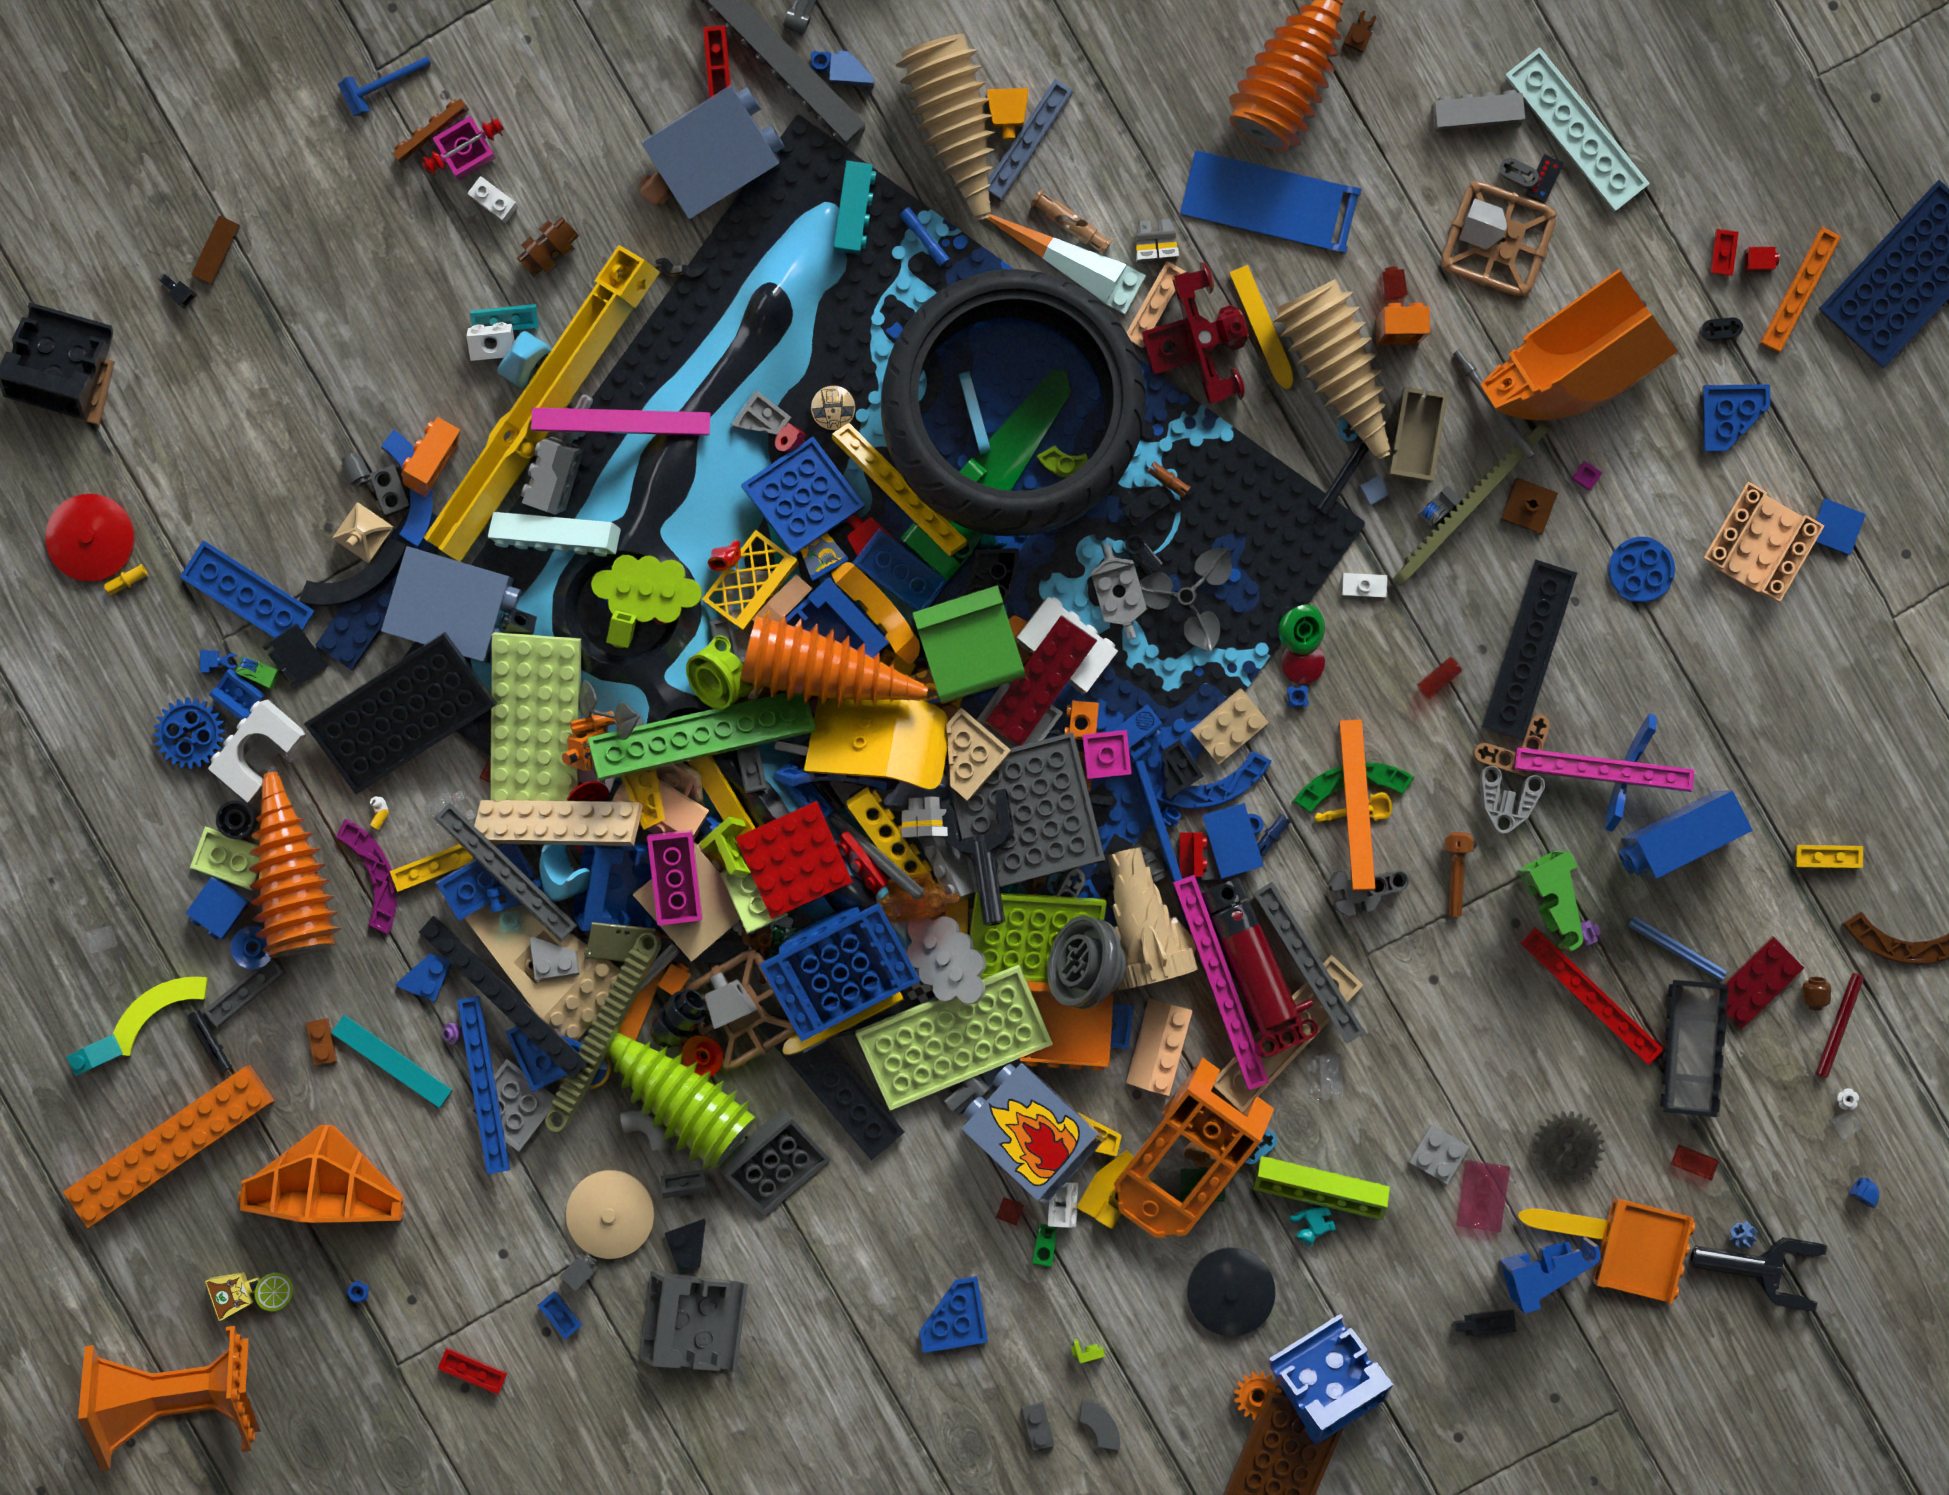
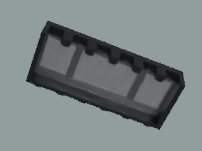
[1660,980,1729,1117]

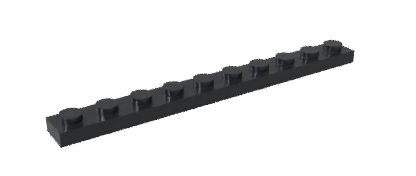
[419,916,589,1079]

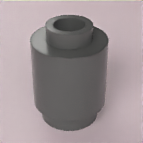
[341,452,370,487]

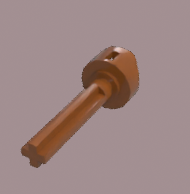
[1444,832,1474,917]

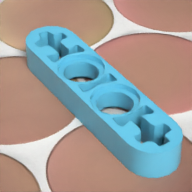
[958,371,991,455]

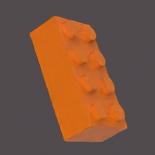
[1375,303,1430,345]

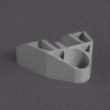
[1480,766,1545,833]

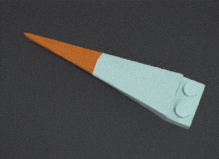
[987,214,1146,315]

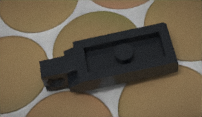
[1453,1309,1516,1336]

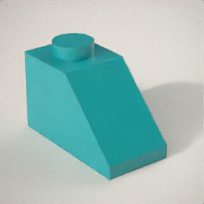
[66,1034,123,1076]

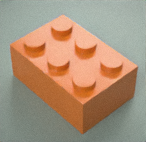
[401,417,460,497]

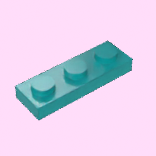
[470,304,539,330]

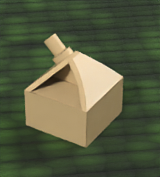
[332,502,396,564]

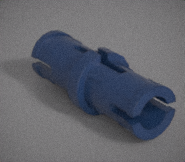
[1257,813,1291,856]

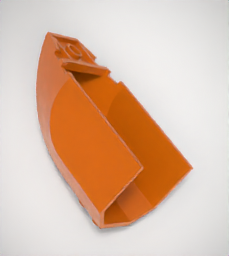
[1480,269,1679,420]

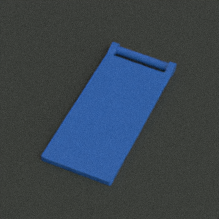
[1180,150,1362,254]

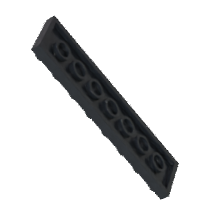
[1481,559,1577,740]
[758,1007,905,1161]

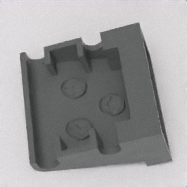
[639,1271,748,1372]

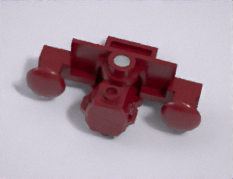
[1141,262,1249,404]

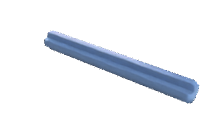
[1628,917,1727,981]

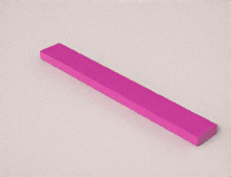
[531,408,711,436]
[1514,747,1695,792]

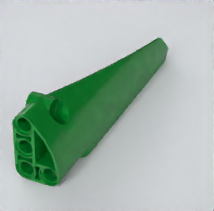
[900,369,1071,580]

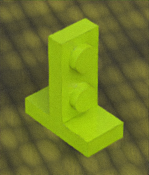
[700,817,751,878]

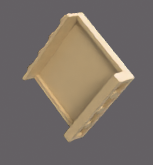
[633,841,740,962]

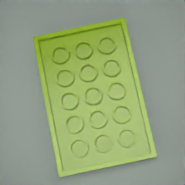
[970,893,1107,982]

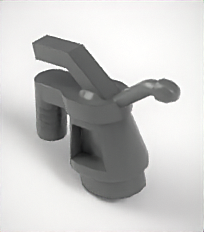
[1136,834,1171,883]

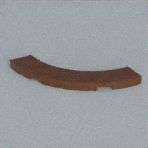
[1842,912,1949,964]

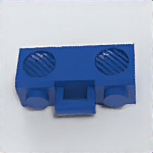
[1112,704,1163,761]

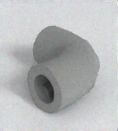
[620,1109,673,1151]

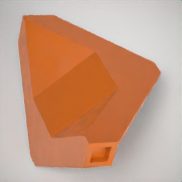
[238,1125,404,1223]

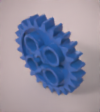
[153,697,226,769]

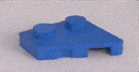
[396,953,451,1002]

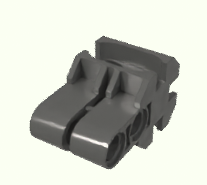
[1328,870,1409,916]

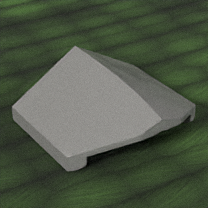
[1459,198,1507,250]

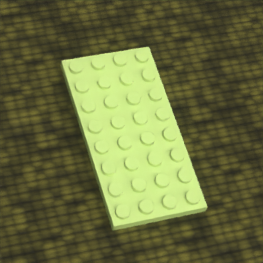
[491,632,581,802]
[855,965,1053,1110]

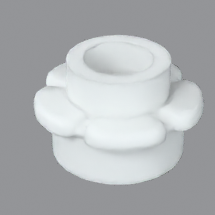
[1837,1088,1859,1110]

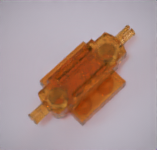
[863,872,960,924]

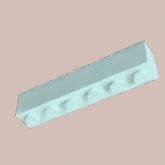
[488,512,621,556]

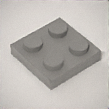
[1409,1124,1470,1185]

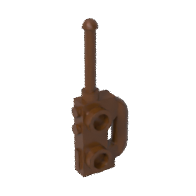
[741,922,772,984]

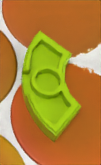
[1036,445,1089,478]

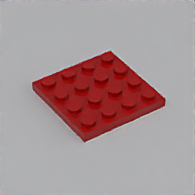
[736,801,853,919]

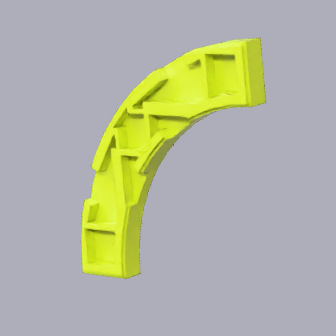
[113,976,208,1056]

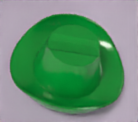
[1278,605,1325,655]

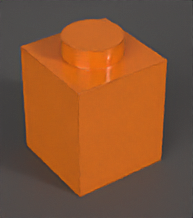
[657,962,691,995]

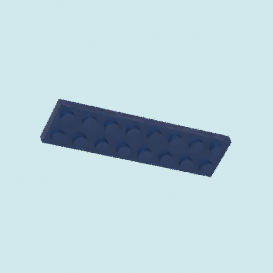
[315,511,438,670]

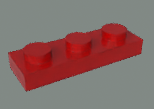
[836,831,889,895]
[437,1347,508,1394]

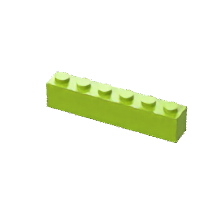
[1253,1156,1390,1220]

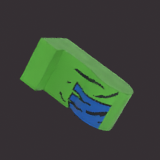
[235,656,280,689]

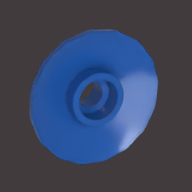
[231,926,272,969]

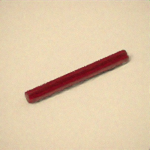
[1816,973,1864,1078]

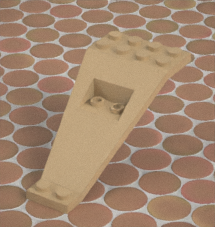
[442,894,621,1041]

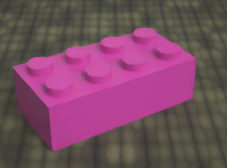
[647,830,703,925]

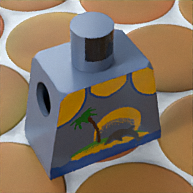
[801,533,849,582]

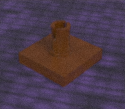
[1501,477,1558,534]

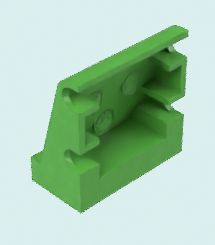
[912,585,1026,704]
[1517,850,1583,951]

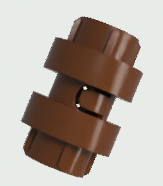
[516,217,579,278]

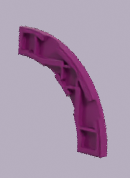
[336,818,397,935]

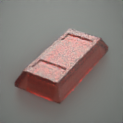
[1670,1144,1720,1181]

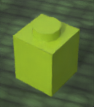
[606,610,637,648]

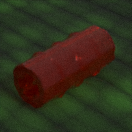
[1417,656,1463,699]

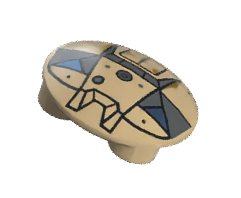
[811,386,855,430]

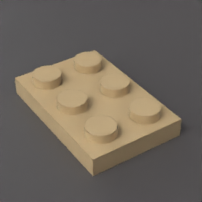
[1190,689,1269,765]

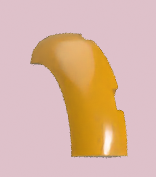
[831,562,920,665]

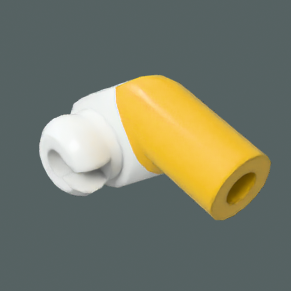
[370,796,389,830]

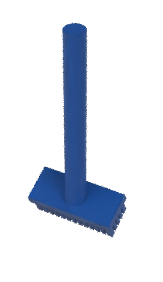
[337,56,431,116]

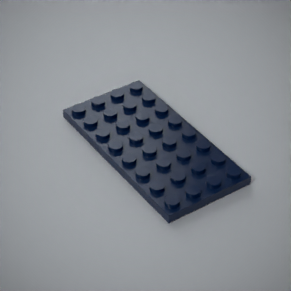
[1818,180,1949,368]

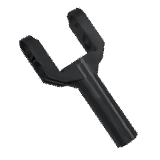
[940,789,1014,926]
[1690,1237,1828,1311]

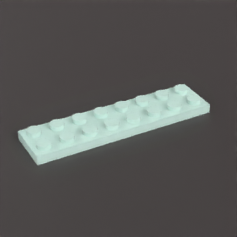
[1505,47,1650,212]

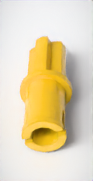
[104,564,148,595]

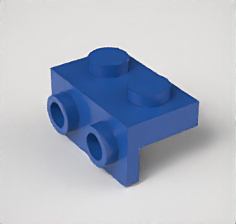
[209,669,265,720]

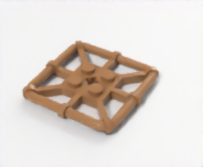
[1441,181,1558,298]
[681,948,796,1071]

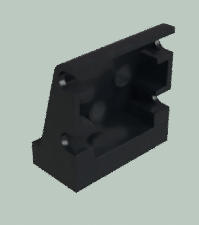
[0,302,113,420]

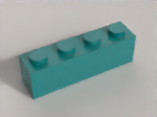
[834,160,876,255]

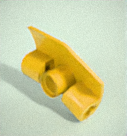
[1077,1150,1151,1229]

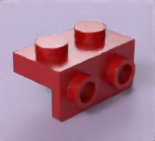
[1179,832,1207,877]

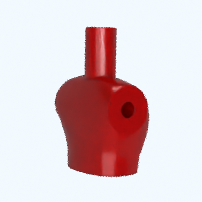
[707,540,741,572]

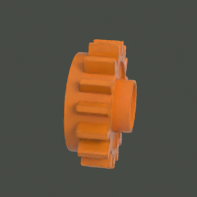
[1234,1371,1282,1420]

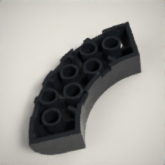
[911,548,1019,662]

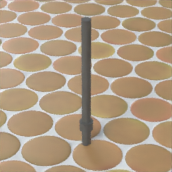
[1453,349,1535,459]

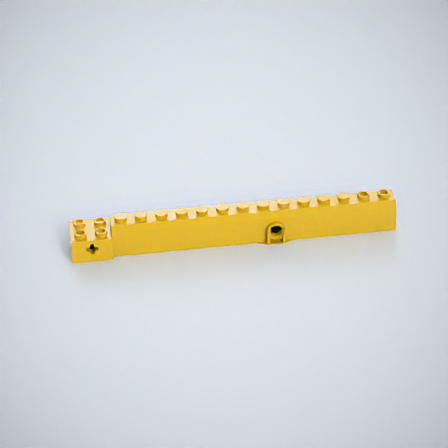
[424,245,660,562]

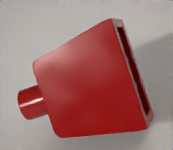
[846,514,897,556]

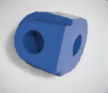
[1849,1177,1880,1208]

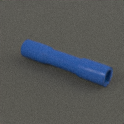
[899,207,950,267]

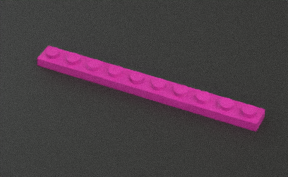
[1173,875,1269,1090]

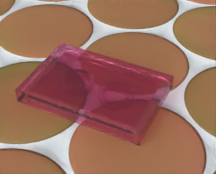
[1456,1160,1510,1232]

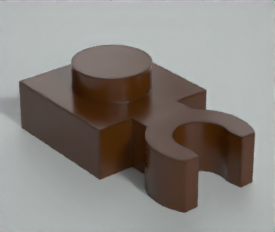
[1343,10,1376,53]

